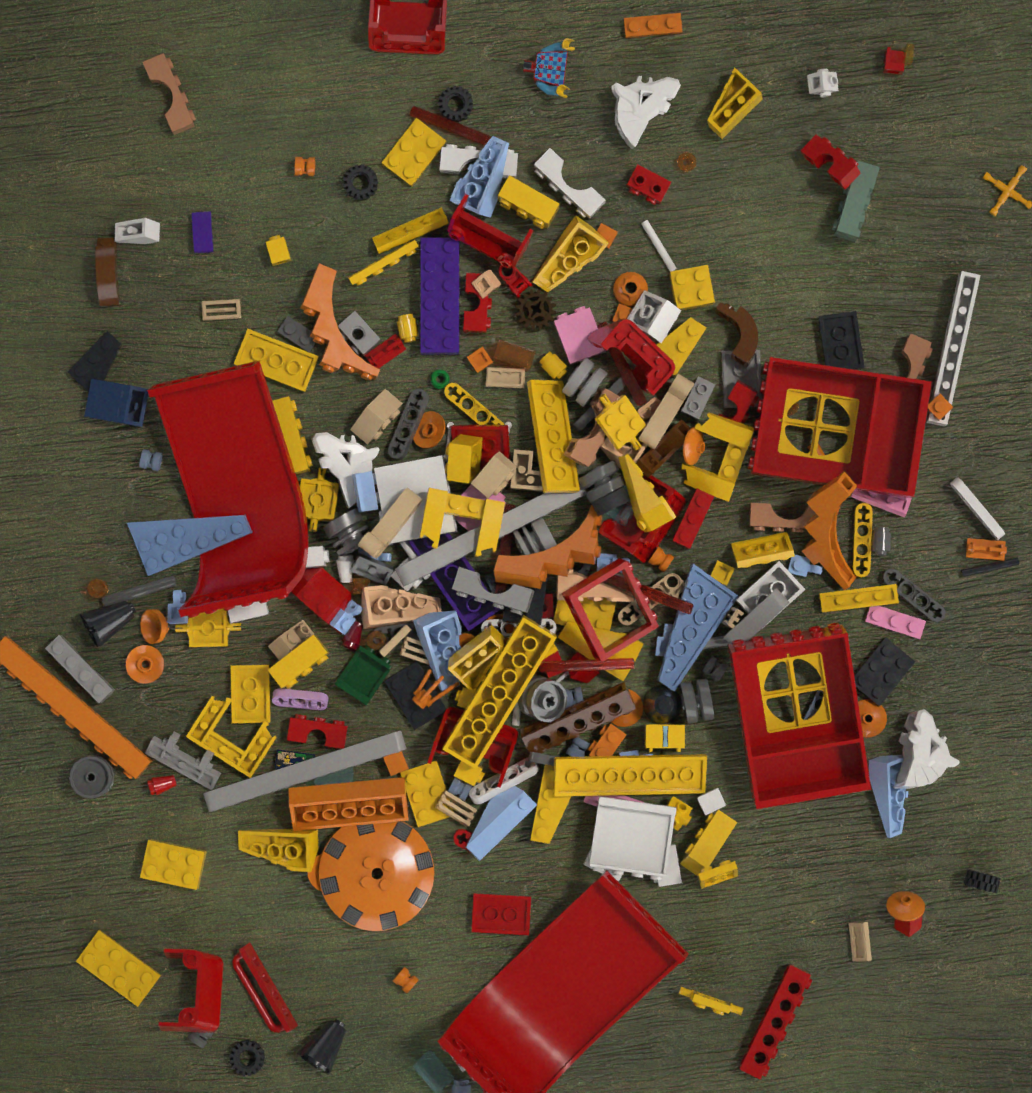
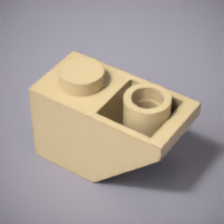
[268,620,315,661]

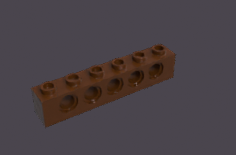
[520,682,636,753]

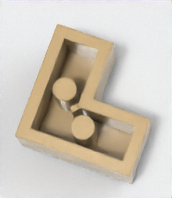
[350,389,403,445]
[511,449,543,492]
[471,451,517,498]

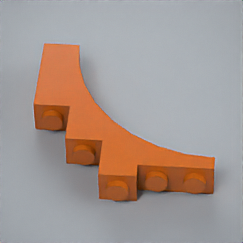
[300,263,380,381]
[802,472,857,590]
[494,505,602,589]

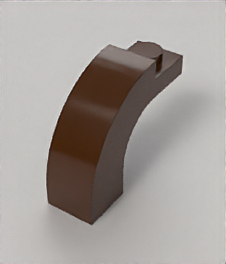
[95,238,120,306]
[715,302,758,368]
[636,419,691,478]

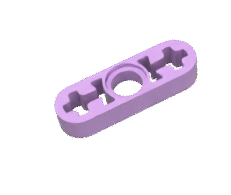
[272,688,328,710]

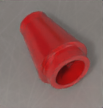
[147,775,177,796]

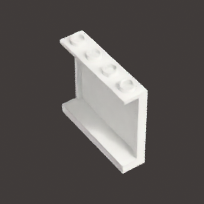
[372,455,458,545]
[589,796,677,880]

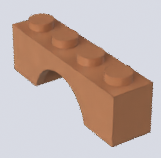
[143,53,196,135]
[901,333,933,379]
[564,387,620,467]
[749,503,816,533]

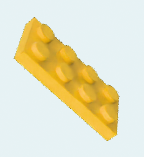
[234,329,319,392]
[76,930,161,1007]

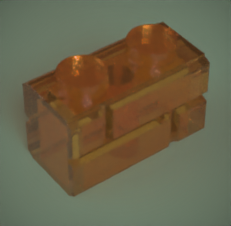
[494,339,536,371]

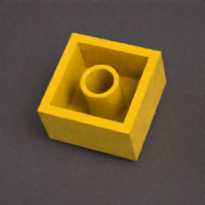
[669,265,715,311]
[445,434,483,483]

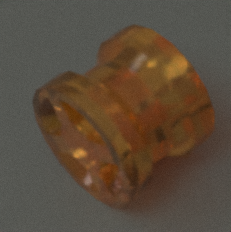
[351,578,370,594]
[87,579,108,598]

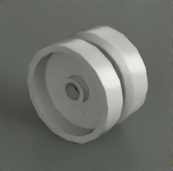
[562,358,608,407]

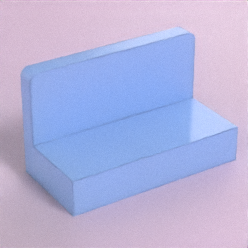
[352,471,378,513]

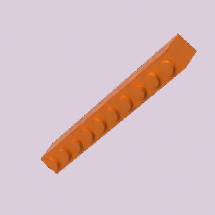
[0,636,152,779]

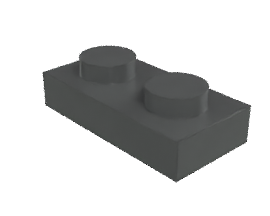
[277,316,316,353]
[351,553,394,585]

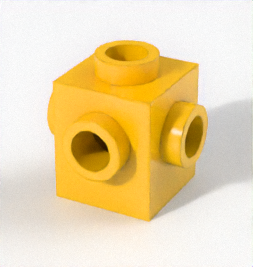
[666,796,693,831]

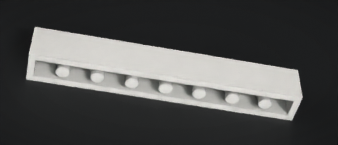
[926,271,981,427]

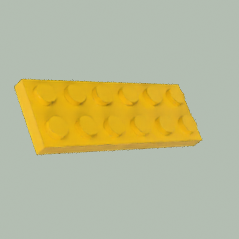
[527,380,580,493]

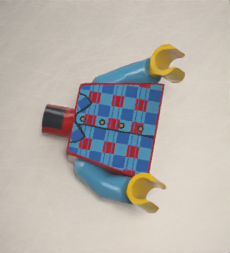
[523,38,575,98]

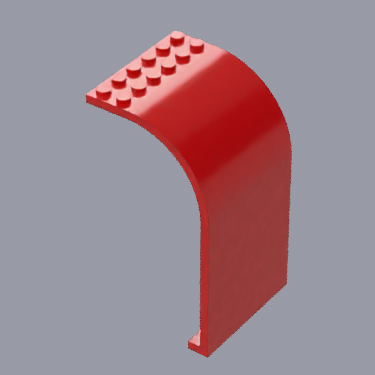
[147,361,308,618]
[437,870,689,1093]

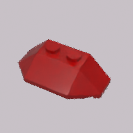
[291,567,351,634]

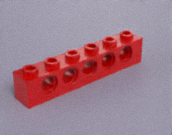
[738,963,812,1080]

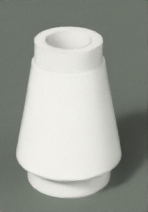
[336,554,355,583]

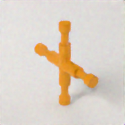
[983,165,1032,216]

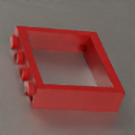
[562,558,659,662]

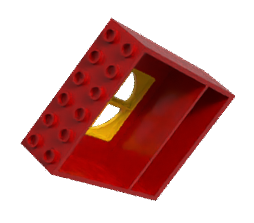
[748,357,932,498]
[728,623,871,809]

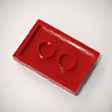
[471,893,531,935]

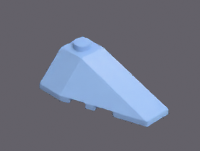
[449,136,509,218]
[413,611,461,692]
[868,755,909,838]
[466,786,537,861]

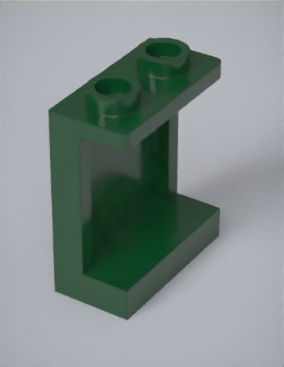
[335,645,392,705]

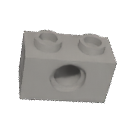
[338,311,381,355]
[681,376,715,421]

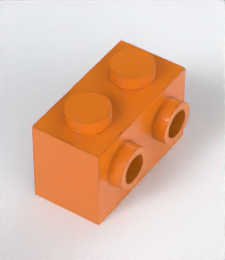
[588,723,627,756]

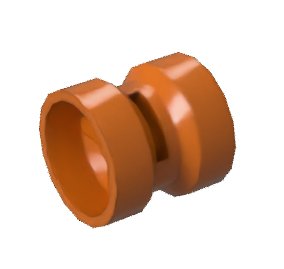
[295,156,315,176]
[648,546,674,572]
[392,967,419,994]

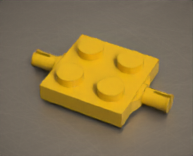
[595,393,647,451]
[300,468,339,532]
[175,609,241,647]
[679,986,743,1015]

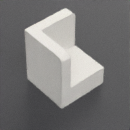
[696,788,726,815]

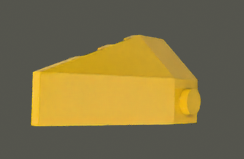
[532,216,609,292]
[618,454,676,532]
[558,621,644,681]
[238,829,319,872]

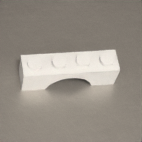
[440,144,518,179]
[534,148,606,219]

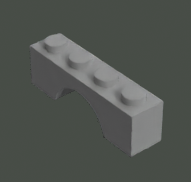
[452,567,535,615]
[45,635,115,703]

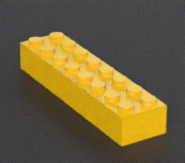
[443,615,557,769]

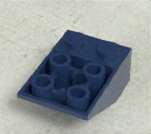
[84,379,148,427]

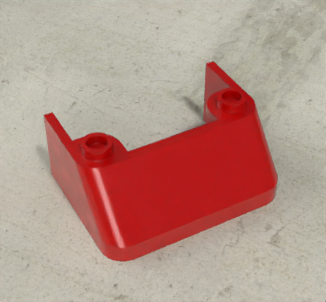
[448,194,533,268]
[427,707,518,788]
[158,949,224,1033]

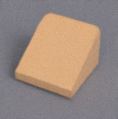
[472,270,501,298]

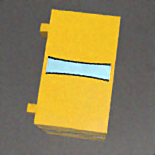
[645,724,685,752]

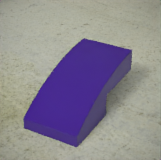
[192,211,214,253]

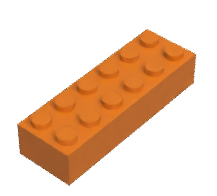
[289,777,409,831]

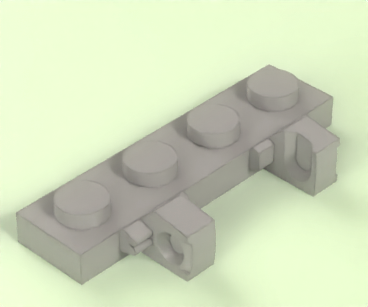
[145,731,221,790]

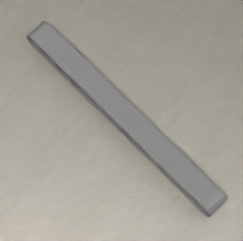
[395,477,587,587]
[203,731,407,812]

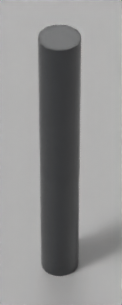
[961,557,1019,577]

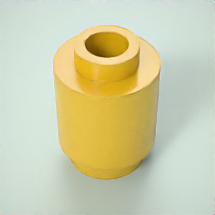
[397,314,419,343]
[539,352,567,380]

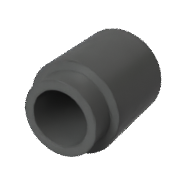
[871,527,891,556]

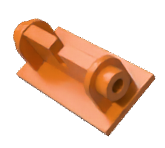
[966,538,1007,560]

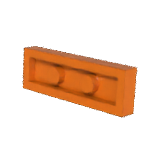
[624,13,682,38]

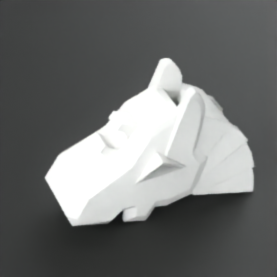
[611,76,681,149]
[311,432,379,508]
[893,709,959,789]

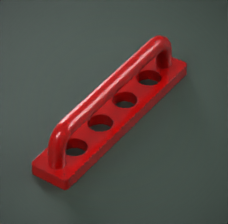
[232,942,298,1033]

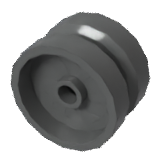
[578,460,626,504]
[517,676,567,722]
[680,678,714,724]
[69,755,115,799]

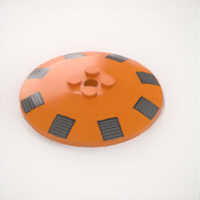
[319,821,434,931]

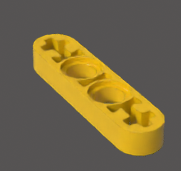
[444,383,504,425]
[852,503,873,578]

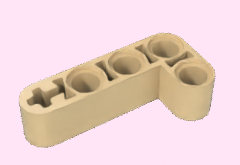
[638,373,695,450]
[358,488,423,559]
[618,573,685,626]

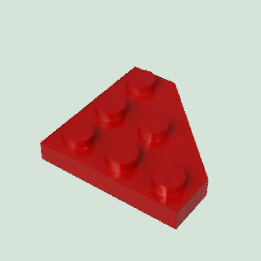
[451,425,511,483]

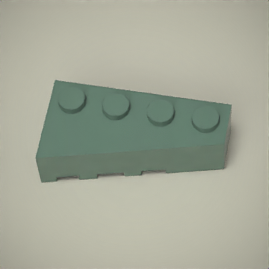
[832,160,880,242]

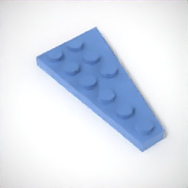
[127,515,253,576]
[657,563,738,692]

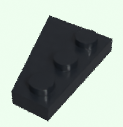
[68,331,122,392]

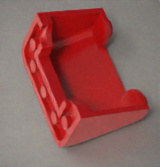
[368,0,447,54]
[587,319,675,396]
[598,474,686,563]

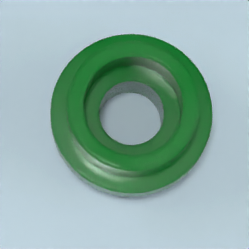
[430,370,450,389]

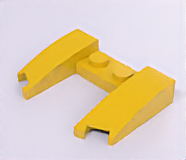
[682,413,754,502]
[419,488,505,557]
[186,696,277,778]

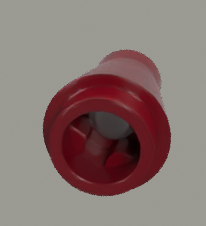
[342,621,363,651]

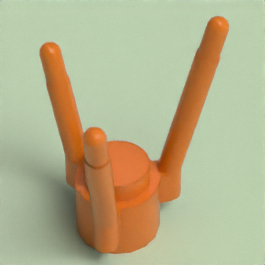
[412,669,459,709]

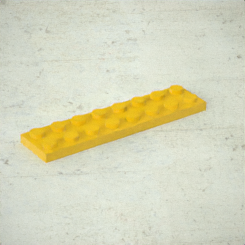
[553,754,707,797]

